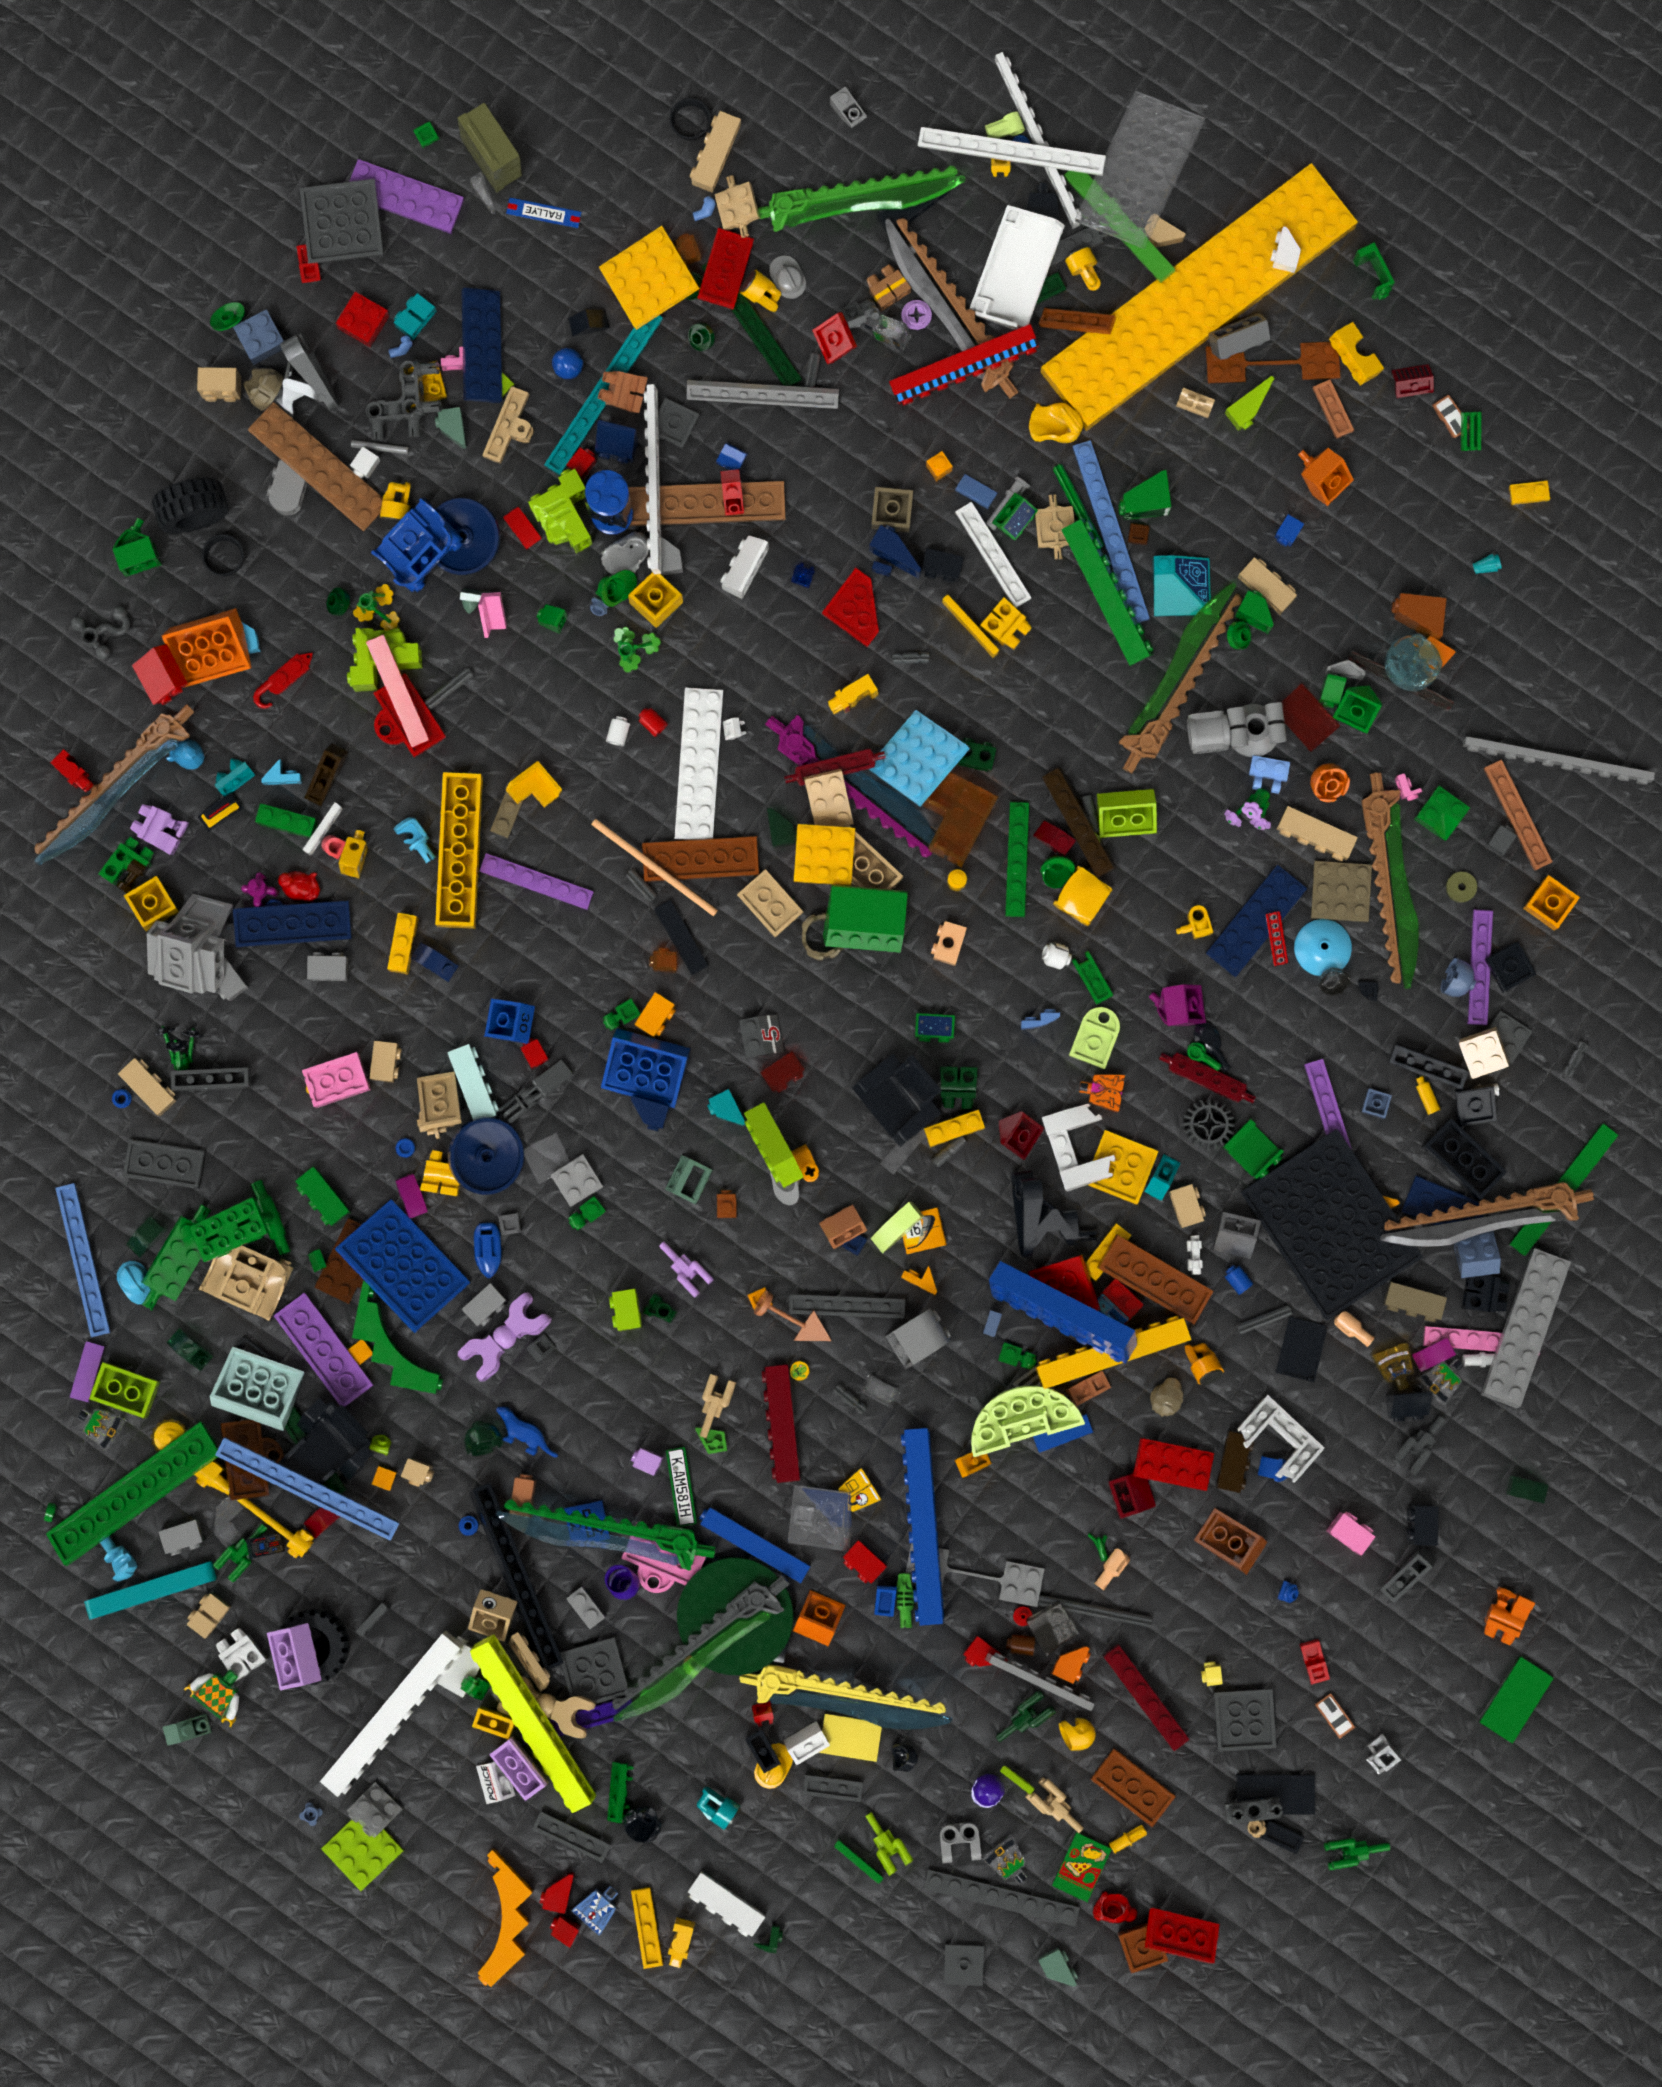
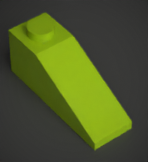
[1225,376,1274,431]

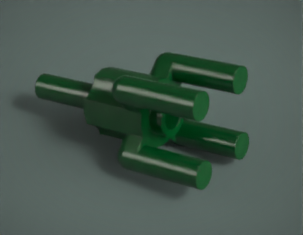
[995,1691,1057,1742]

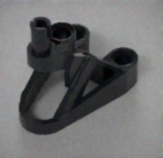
[1011,1170,1097,1257]

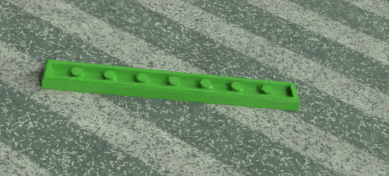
[1063,171,1175,283]

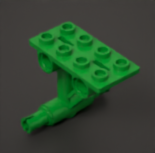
[190,1180,291,1262]

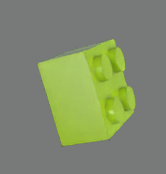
[609,1289,643,1331]

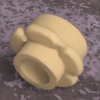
[1248,1820,1266,1838]

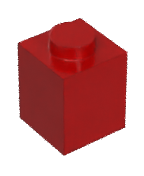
[566,447,596,480]
[520,1038,549,1069]

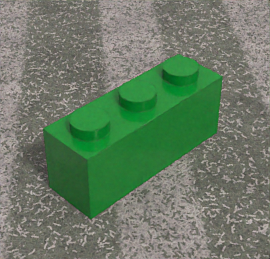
[255,803,318,839]
[295,1167,351,1227]

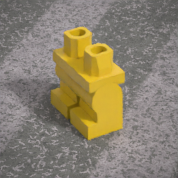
[979,597,1032,650]
[420,1150,460,1196]
[668,1917,695,1968]

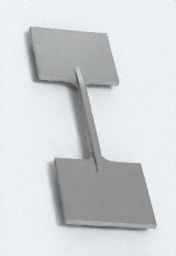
[906,1543,1044,1607]

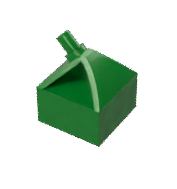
[112,518,162,577]

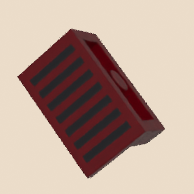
[1391,364,1434,398]

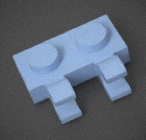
[1249,755,1290,794]

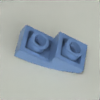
[1021,1009,1060,1030]

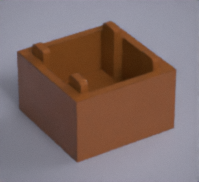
[1117,1922,1168,1974]

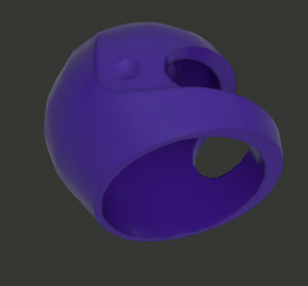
[605,1565,640,1600]
[971,1774,1005,1808]

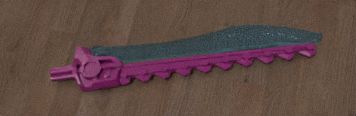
[765,715,943,858]

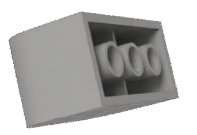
[885,1308,951,1369]

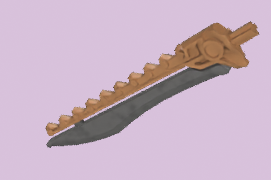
[885,218,1019,399]
[1379,1182,1594,1247]

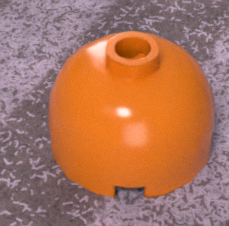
[1310,763,1350,803]

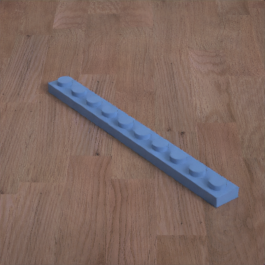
[1072,440,1150,623]
[215,1437,400,1541]

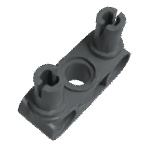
[1224,1797,1283,1824]

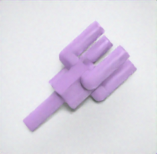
[659,1241,714,1298]

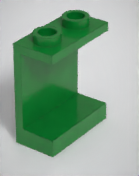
[1353,242,1395,300]
[1222,1119,1284,1180]

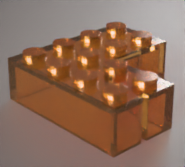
[921,772,998,868]

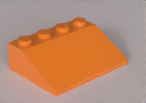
[162,609,251,687]

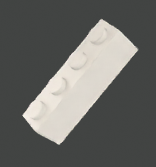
[688,1871,766,1937]

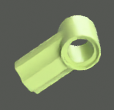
[985,112,1025,139]

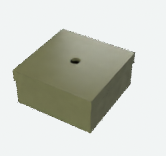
[457,103,522,193]

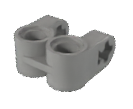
[940,1821,981,1863]

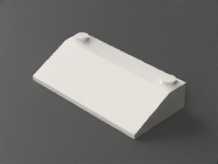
[969,205,1065,330]

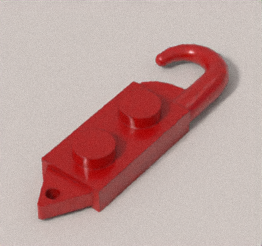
[253,653,313,709]

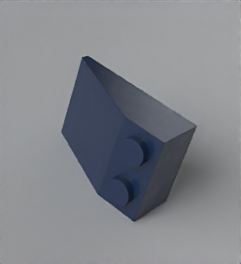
[595,420,638,465]
[869,525,921,579]

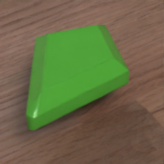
[695,1427,727,1454]

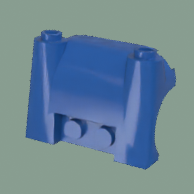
[371,497,463,592]

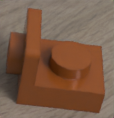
[717,1190,737,1218]

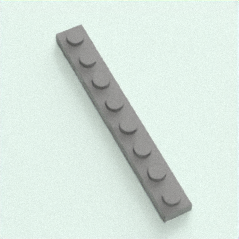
[687,380,839,409]

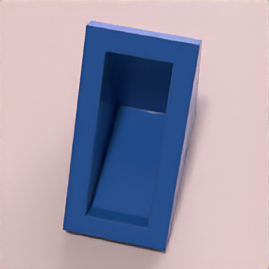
[874,1585,897,1617]

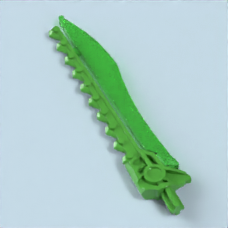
[758,166,966,232]

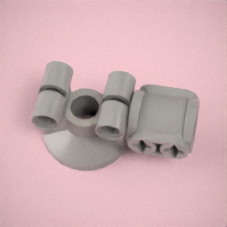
[1187,702,1287,757]

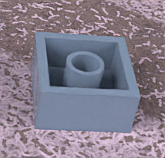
[1361,1089,1392,1119]
[982,1310,1002,1337]

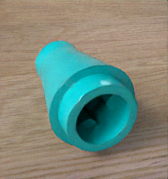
[1472,553,1502,574]

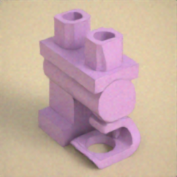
[130,804,189,855]

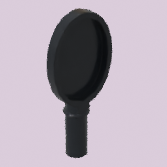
[1193,1023,1231,1072]

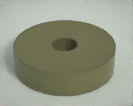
[1446,872,1477,903]

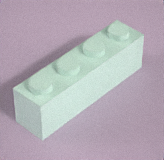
[447,1044,499,1120]

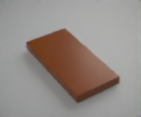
[1090,1748,1176,1827]

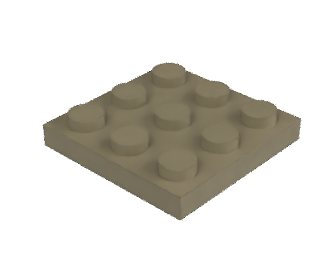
[1310,861,1372,922]

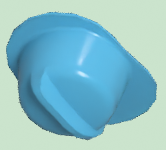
[117,1261,150,1304]

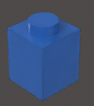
[1275,514,1304,547]

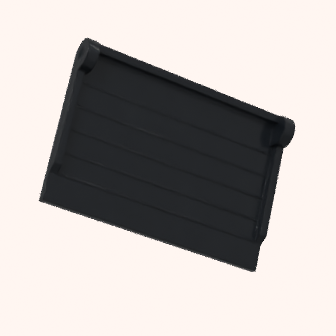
[1276,1317,1328,1382]

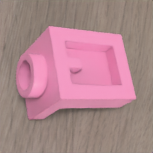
[441,347,463,371]
[1394,773,1423,801]

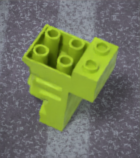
[528,469,593,553]
[347,628,423,692]

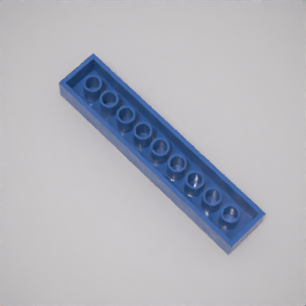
[901,1428,945,1626]

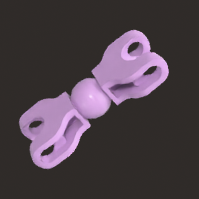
[458,1292,552,1382]

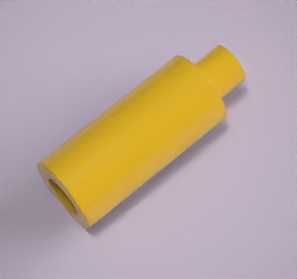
[1416,1076,1441,1115]

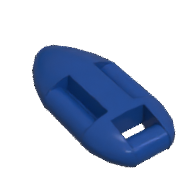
[474,1222,502,1278]

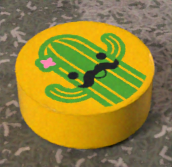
[790,1361,809,1381]

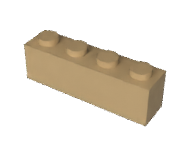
[690,111,741,193]
[1277,806,1358,861]

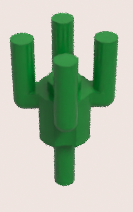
[213,1524,268,1582]
[1324,1838,1390,1871]

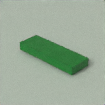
[834,1839,884,1883]

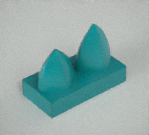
[214,758,255,797]

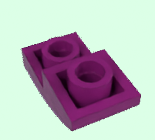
[395,1174,428,1218]
[1412,1337,1456,1372]

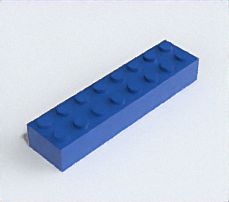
[989,1261,1137,1364]

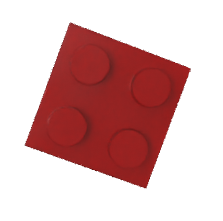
[335,292,390,348]

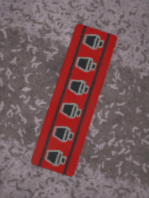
[1266,911,1288,966]

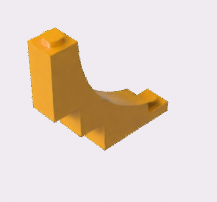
[478,1848,534,1987]

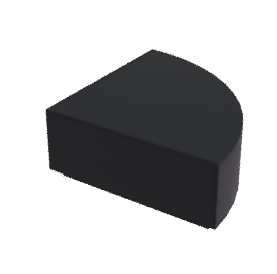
[1358,981,1378,1002]

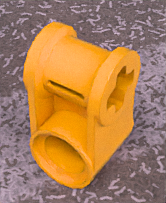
[791,1144,819,1182]

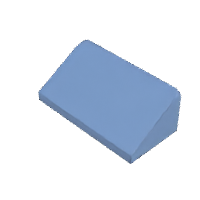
[955,474,998,509]

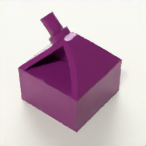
[1149,984,1206,1026]

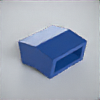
[716,443,748,470]

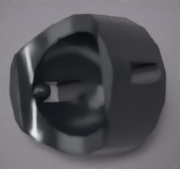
[891,1744,918,1772]

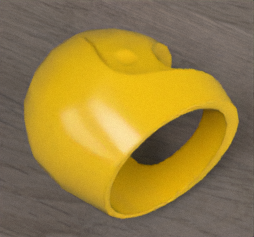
[1059,1718,1096,1751]

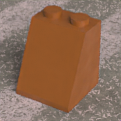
[1391,593,1446,641]

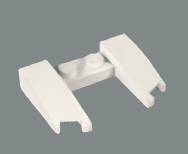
[1042,1104,1115,1192]
[1237,1395,1324,1483]

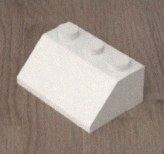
[720,535,769,599]

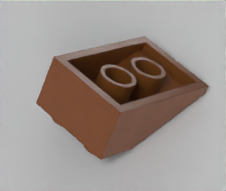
[1194,1508,1268,1575]

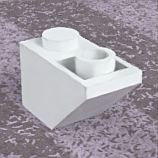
[1270,226,1301,273]

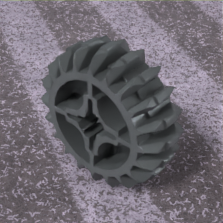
[1182,1099,1235,1151]

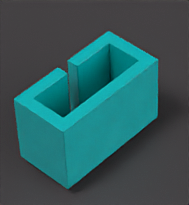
[394,293,437,341]

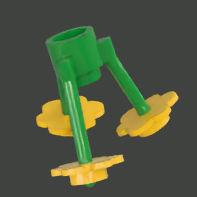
[353,584,400,631]

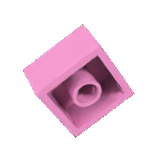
[1326,1512,1375,1556]

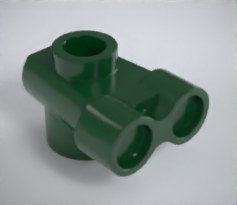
[643,1293,678,1323]

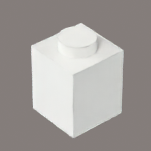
[350,447,380,480]

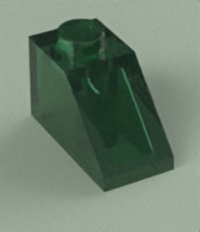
[767,808,797,848]
[126,1216,167,1258]
[1506,1476,1548,1504]

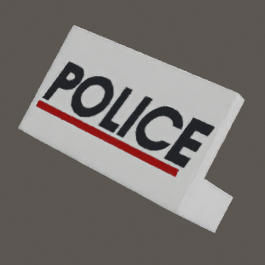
[476,1761,515,1804]

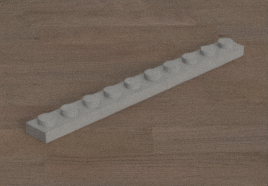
[1463,737,1655,785]

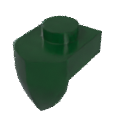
[754,1924,783,1954]

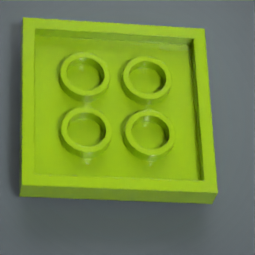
[321,1820,404,1891]

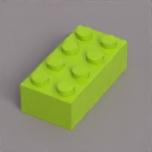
[744,1103,804,1188]

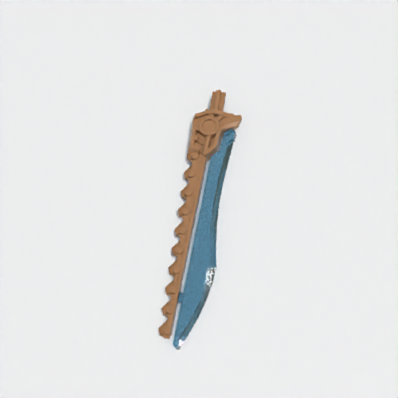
[34,704,194,865]

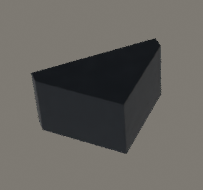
[568,309,609,337]

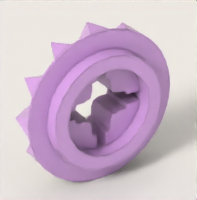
[901,300,932,331]

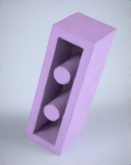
[631,1448,664,1476]

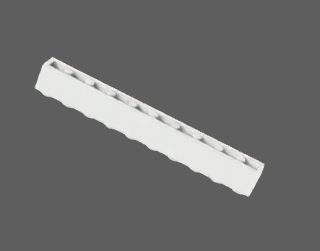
[320,1631,463,1797]

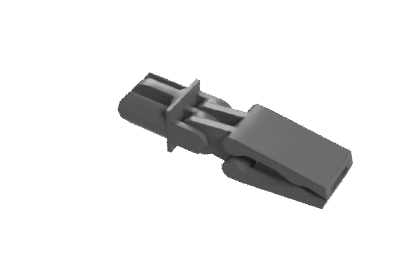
[498,1059,574,1124]

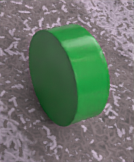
[44,1502,57,1523]

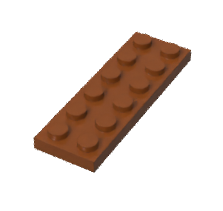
[642,836,759,882]
[1097,1234,1214,1325]

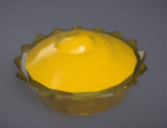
[151,1419,187,1451]

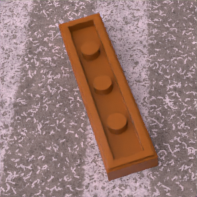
[1039,308,1116,335]

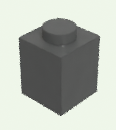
[1486,825,1517,857]

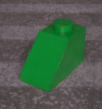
[536,604,567,634]
[1319,674,1347,708]

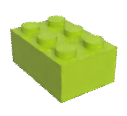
[89,1362,160,1418]

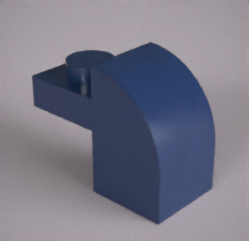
[411,942,458,982]

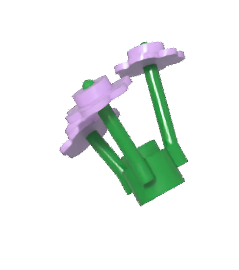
[1224,788,1271,830]

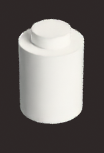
[606,716,630,746]

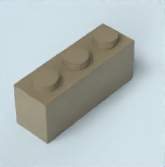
[1383,1282,1447,1323]

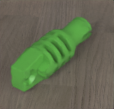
[897,1573,914,1628]

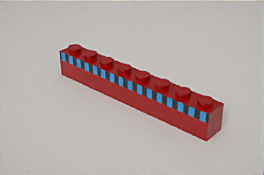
[889,324,1040,406]

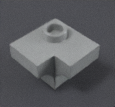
[1366,1733,1402,1774]

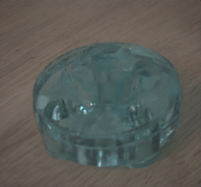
[1385,634,1442,691]

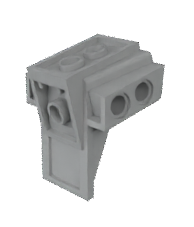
[147,894,233,994]

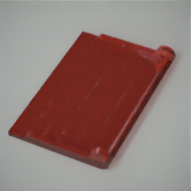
[1281,684,1340,752]

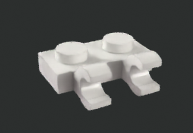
[1187,1235,1203,1275]

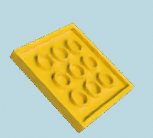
[599,226,700,330]

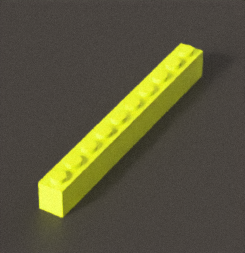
[470,1634,597,1813]

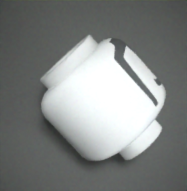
[1042,942,1072,969]

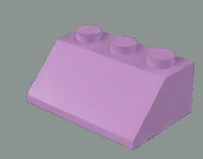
[267,1623,322,1690]
[490,1736,549,1801]

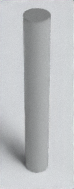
[351,440,409,454]

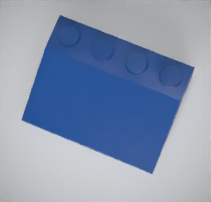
[601,1028,691,1108]

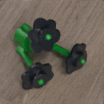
[154,1026,204,1071]

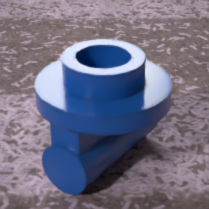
[1277,1581,1299,1603]

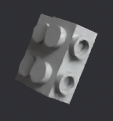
[347,1782,403,1838]

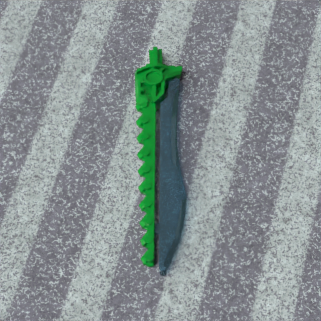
[496,1499,715,1571]

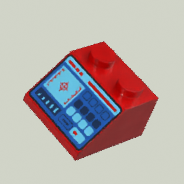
[1097,1279,1144,1325]

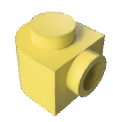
[1201,1661,1223,1686]

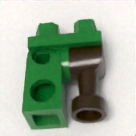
[98,837,154,893]

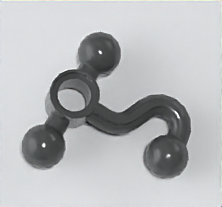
[71,606,130,659]

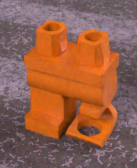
[1484,1586,1535,1645]

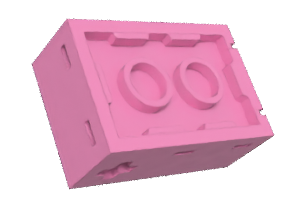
[302,1052,371,1108]

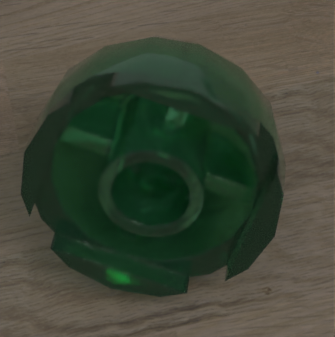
[464,1421,504,1456]

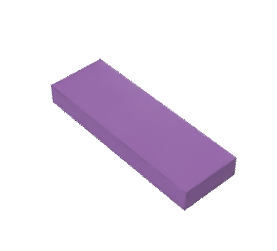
[70,1341,105,1402]

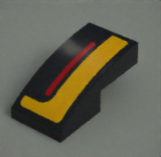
[198,793,242,832]

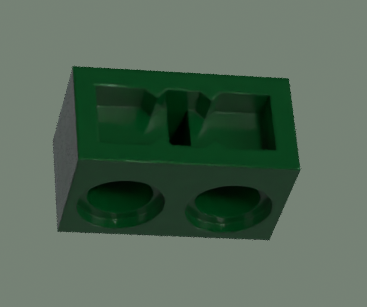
[956,738,997,773]

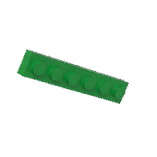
[1005,802,1029,917]

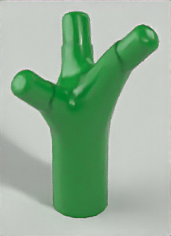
[1088,1533,1108,1561]

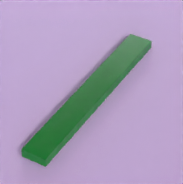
[1509,1123,1618,1256]

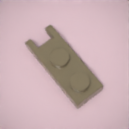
[490,792,524,839]

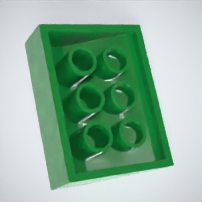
[823,885,908,953]

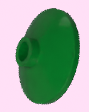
[210,302,245,331]

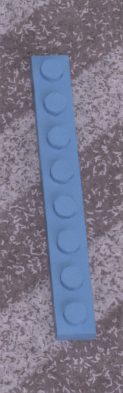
[56,1183,111,1337]

